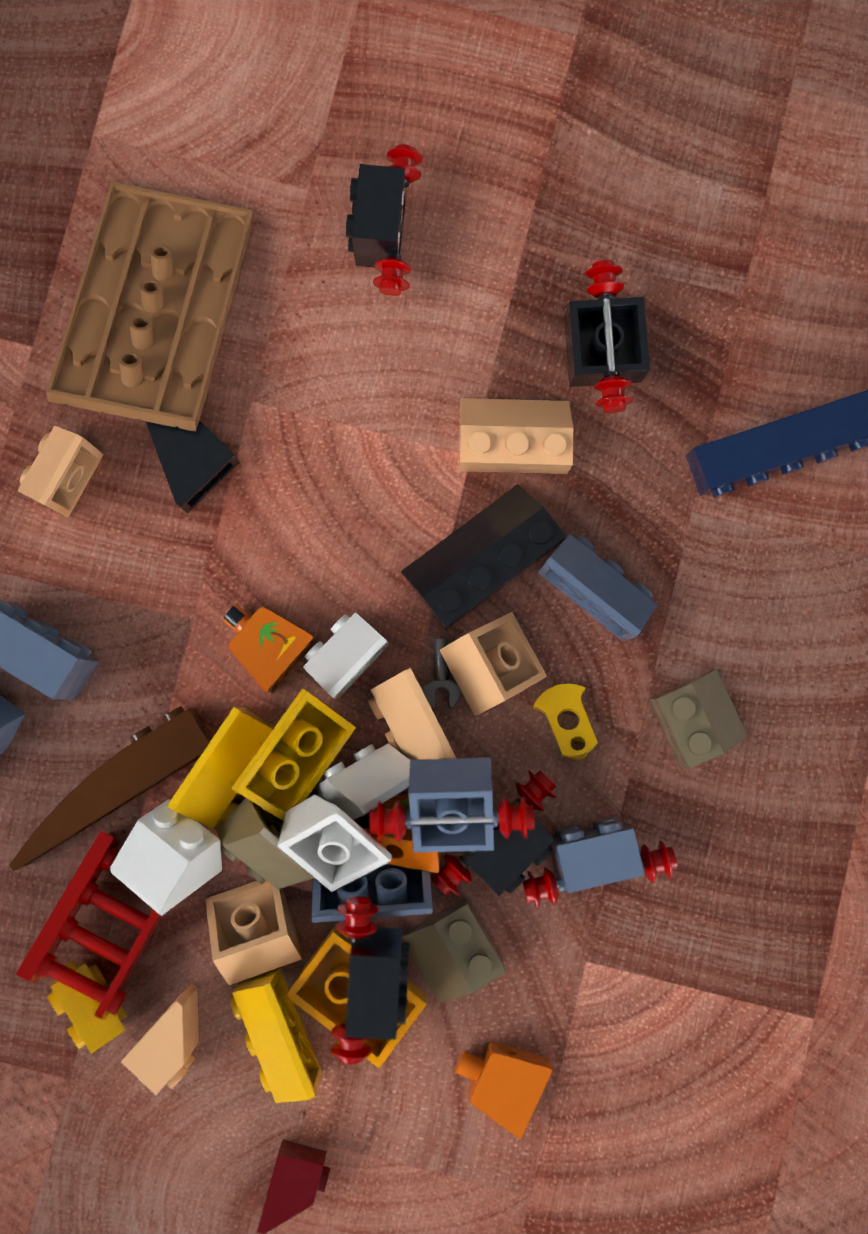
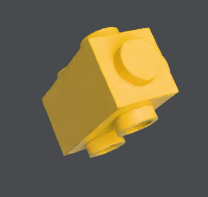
[46,960,127,1054]

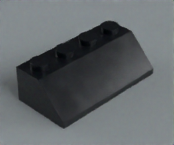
[401,484,566,630]

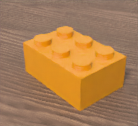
[285,924,427,1068]

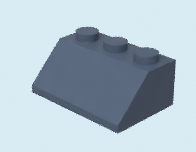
[538,534,657,642]
[312,864,433,923]

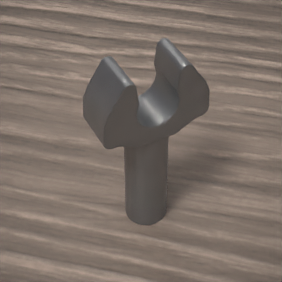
[423,639,460,708]

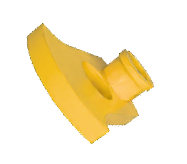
[533,683,598,761]

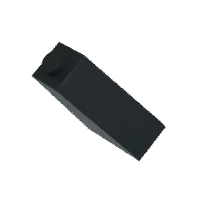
[146,420,240,513]

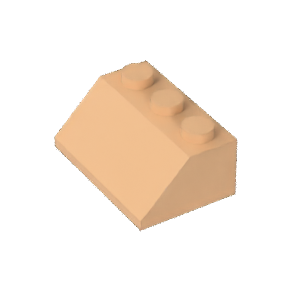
[459,398,573,474]
[368,668,457,760]

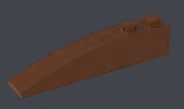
[9,706,213,871]

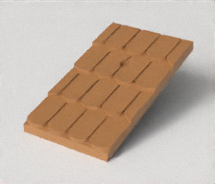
[46,182,253,432]

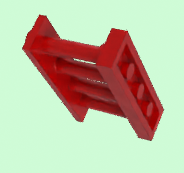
[15,831,176,1020]

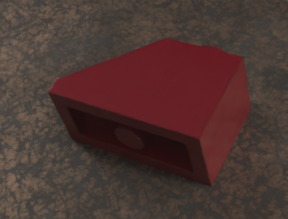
[257,1139,331,1234]

